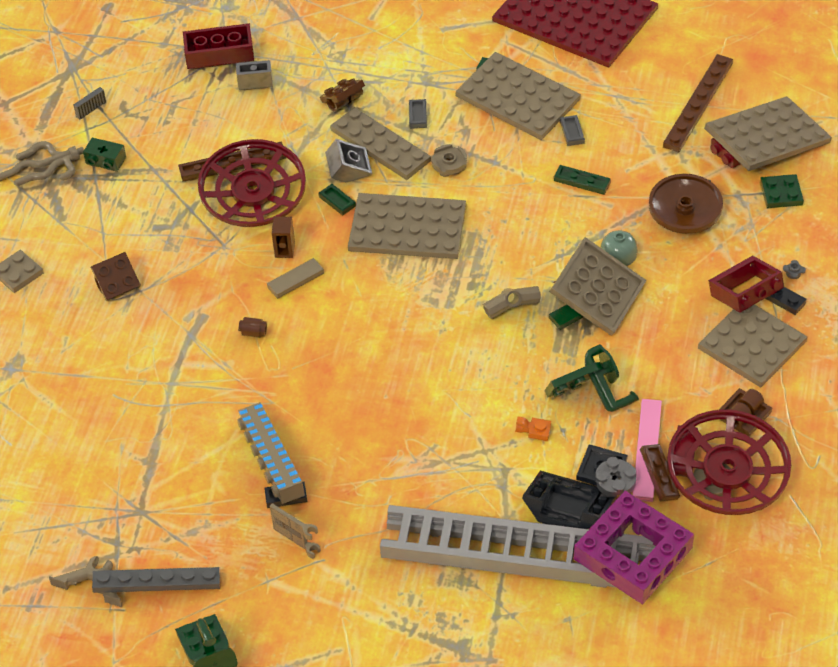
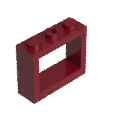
[708,255,784,313]

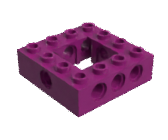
[574,491,694,605]

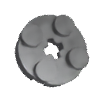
[595,457,636,497]

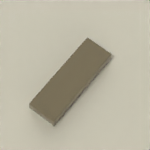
[267,258,324,299]

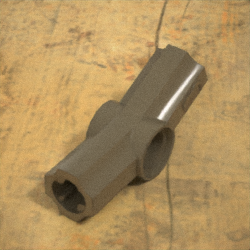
[483,286,541,319]

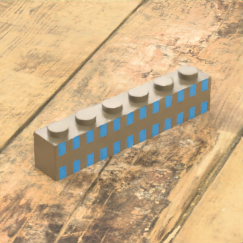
[237,402,305,504]

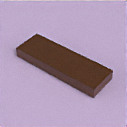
[640,444,680,502]

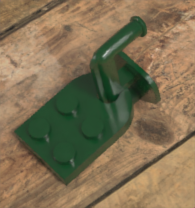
[544,344,639,412]
[175,614,238,667]

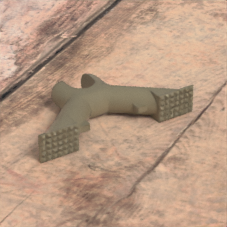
[49,556,122,607]

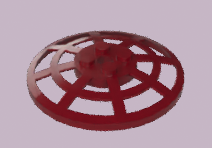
[198,139,306,227]
[667,409,792,515]

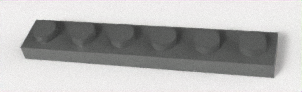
[92,567,220,593]

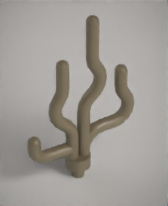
[0,141,84,186]

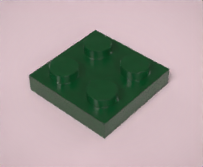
[760,174,804,208]

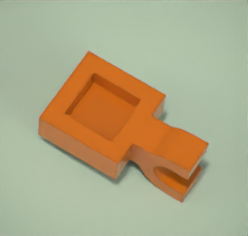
[515,416,552,441]

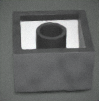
[325,139,372,183]

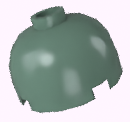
[600,230,638,266]

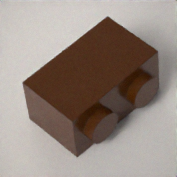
[272,216,295,258]

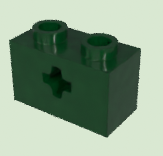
[83,137,126,172]

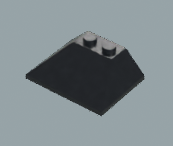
[522,470,616,529]

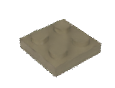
[0,249,44,293]

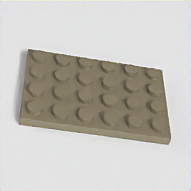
[456,52,581,140]
[704,96,832,171]
[348,193,466,259]

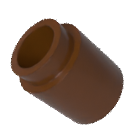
[238,317,267,338]

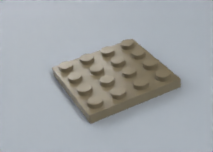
[549,237,646,336]
[698,305,807,388]

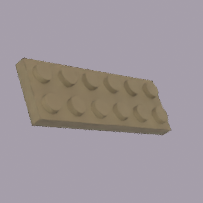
[330,107,431,180]

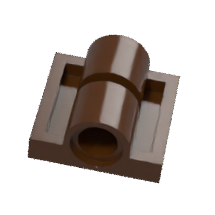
[319,78,365,112]
[90,252,141,301]
[719,388,772,437]

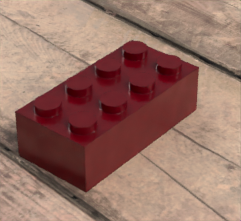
[182,23,255,69]

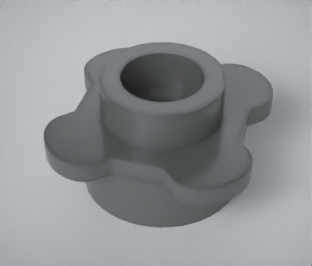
[783,260,806,279]

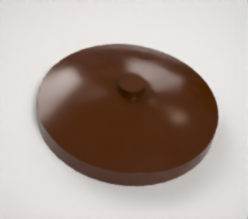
[649,173,723,234]

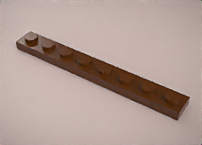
[663,54,733,153]

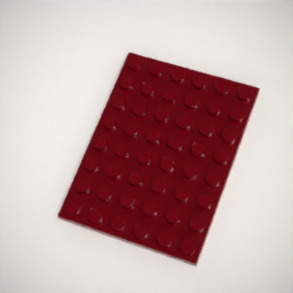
[492,0,658,68]

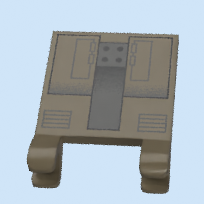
[270,503,321,559]

